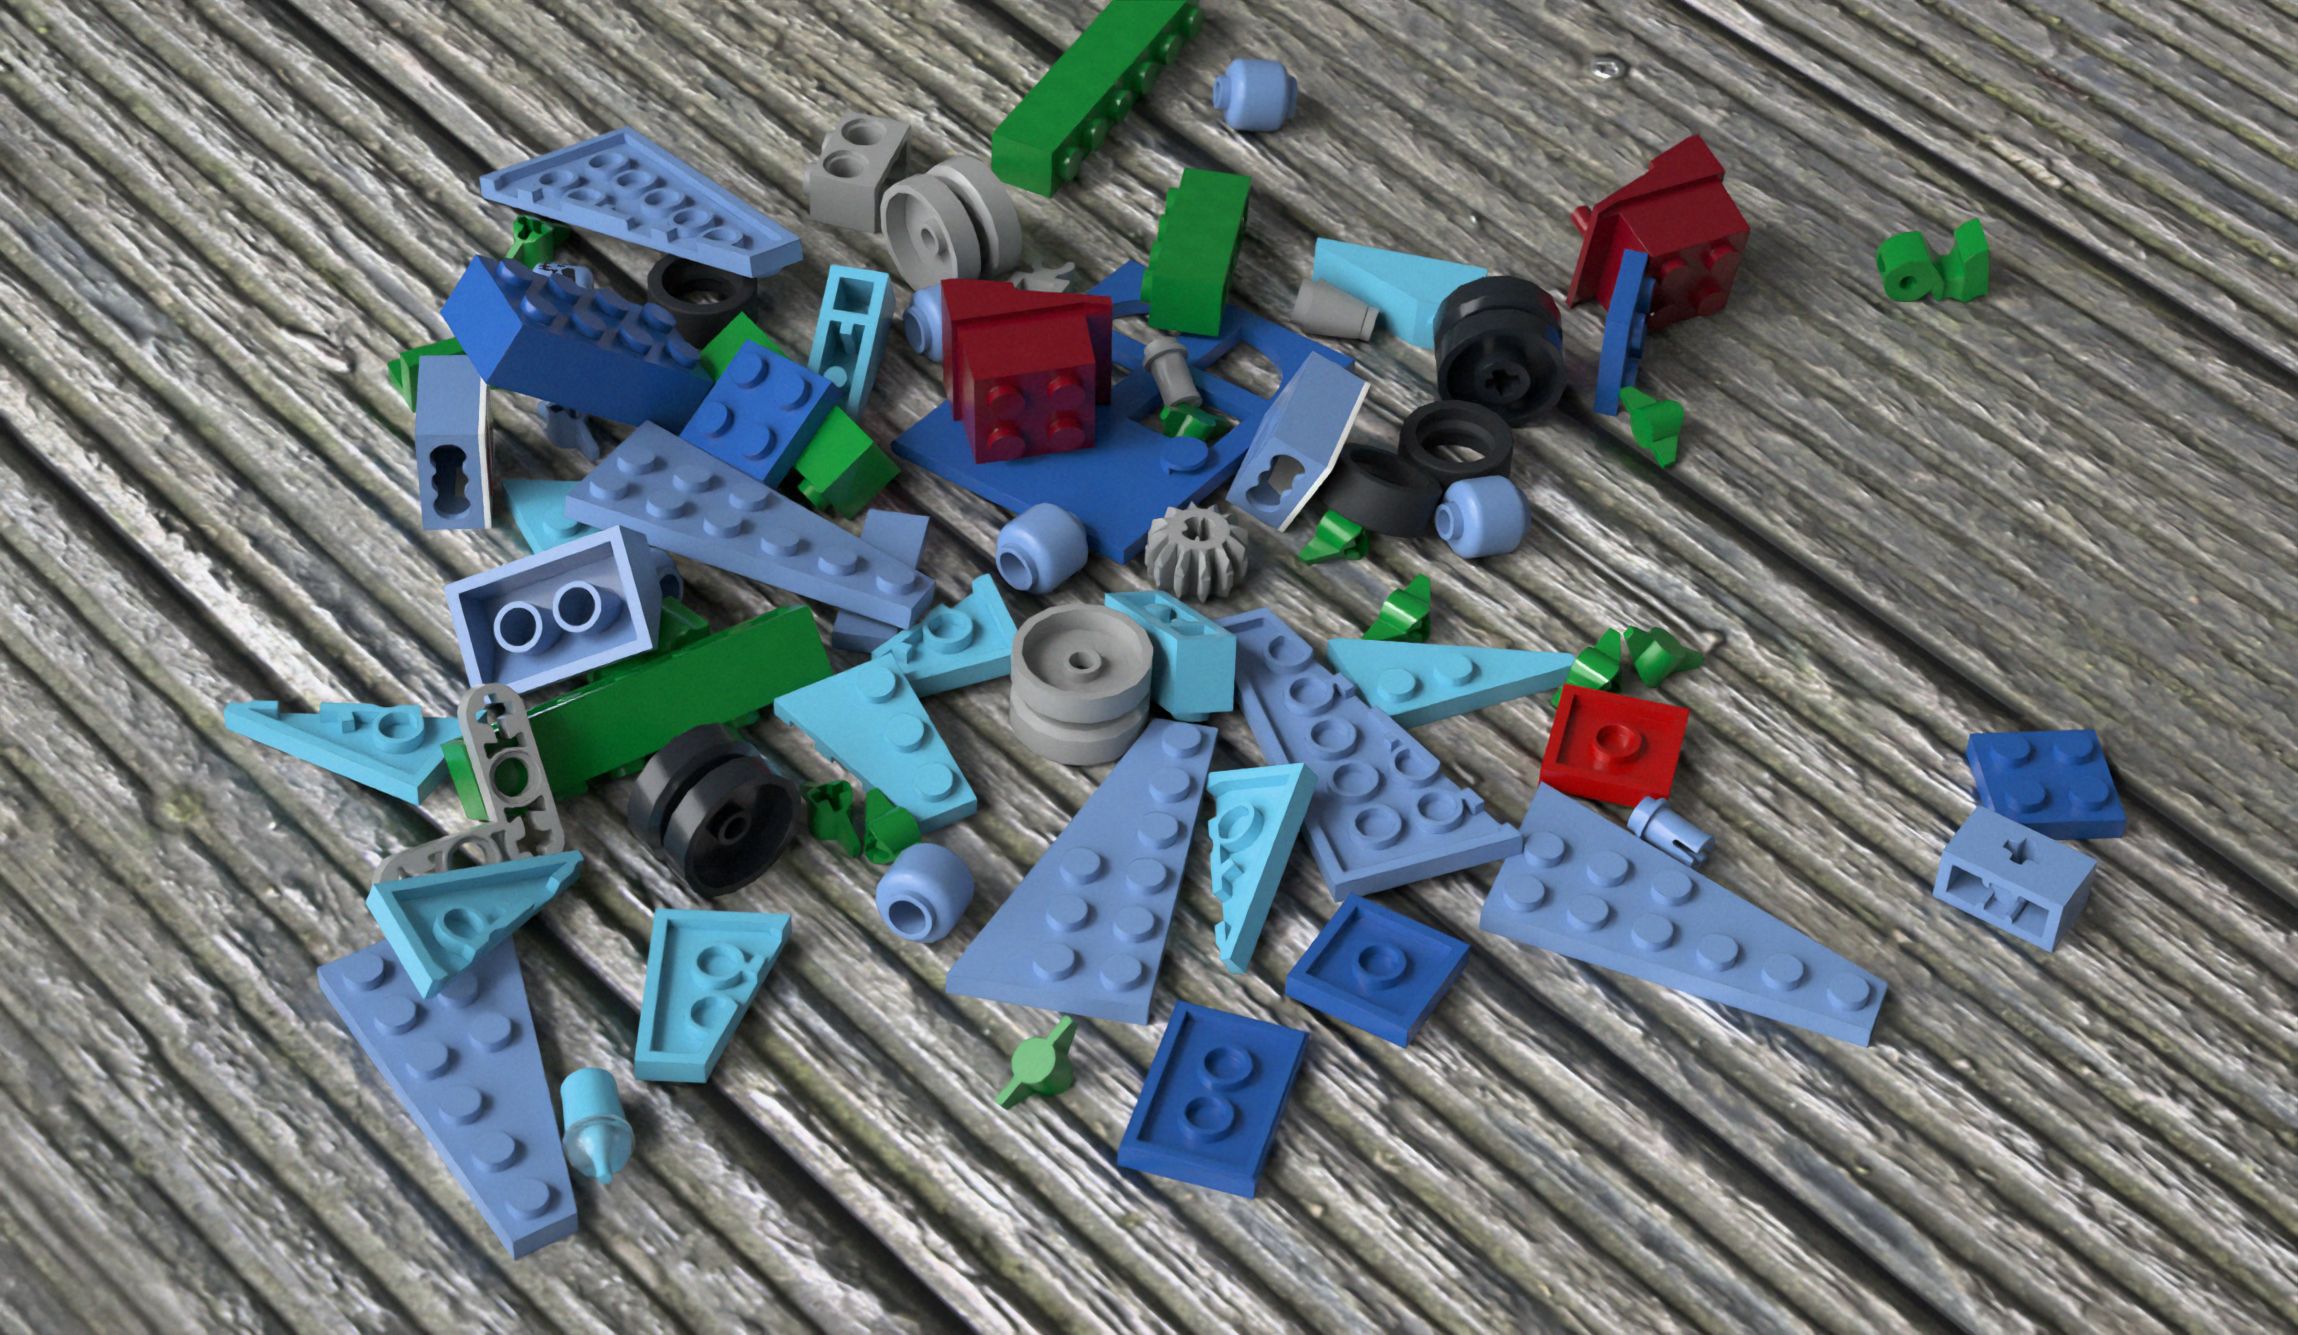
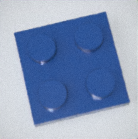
[1593,249,1655,416]
[678,339,843,491]
[1966,729,2127,840]
[1285,893,1471,1049]

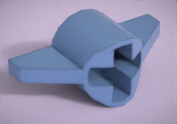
[537,400,600,462]

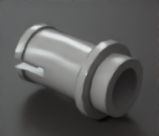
[1142,337,1202,408]

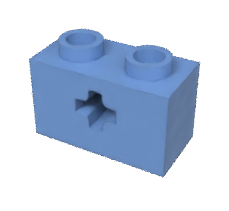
[1932,804,2098,953]

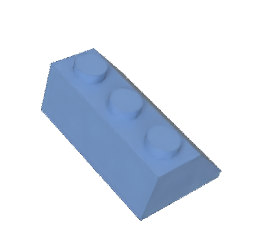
[443,525,662,708]

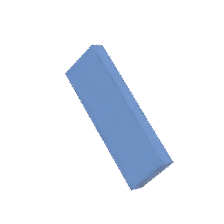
[832,509,930,653]

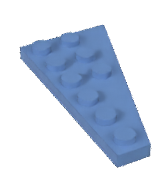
[479,126,803,278]
[564,420,936,630]
[1212,607,1523,903]
[946,718,1218,1026]
[1479,781,1888,1048]
[317,934,579,1261]

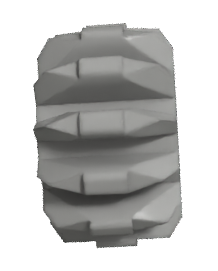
[1145,501,1250,604]

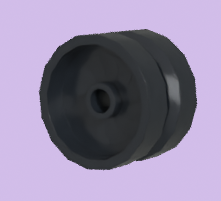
[1433,275,1567,428]
[627,722,801,898]

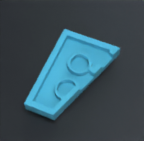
[774,653,977,836]
[634,908,792,1083]

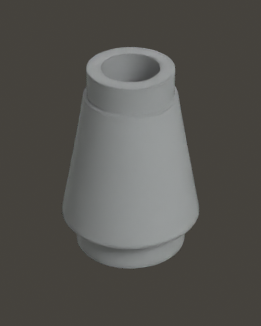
[1289,277,1379,342]

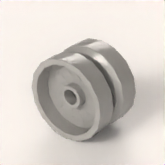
[880,155,1022,292]
[1009,603,1153,766]

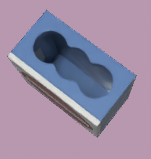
[1225,351,1371,533]
[414,355,495,530]

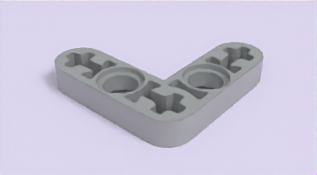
[371,683,565,885]

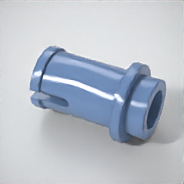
[1627,796,1715,871]

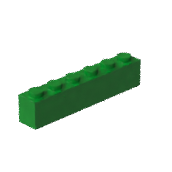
[991,0,1204,199]
[440,605,833,820]

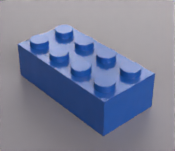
[440,254,714,437]

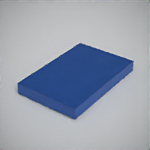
[1117,1000,1310,1200]

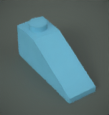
[1313,237,1488,349]
[807,264,896,426]
[1104,590,1237,722]

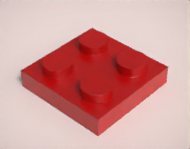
[1538,683,1690,808]

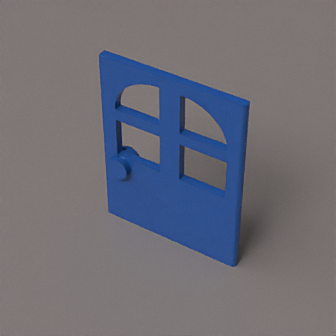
[890,260,1355,565]

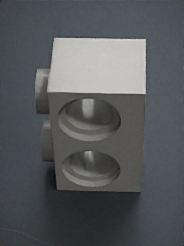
[803,110,911,234]

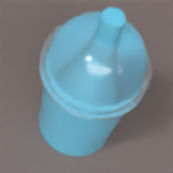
[561,1068,635,1184]

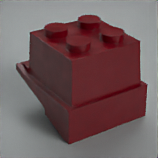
[1566,134,1751,331]
[941,278,1113,464]

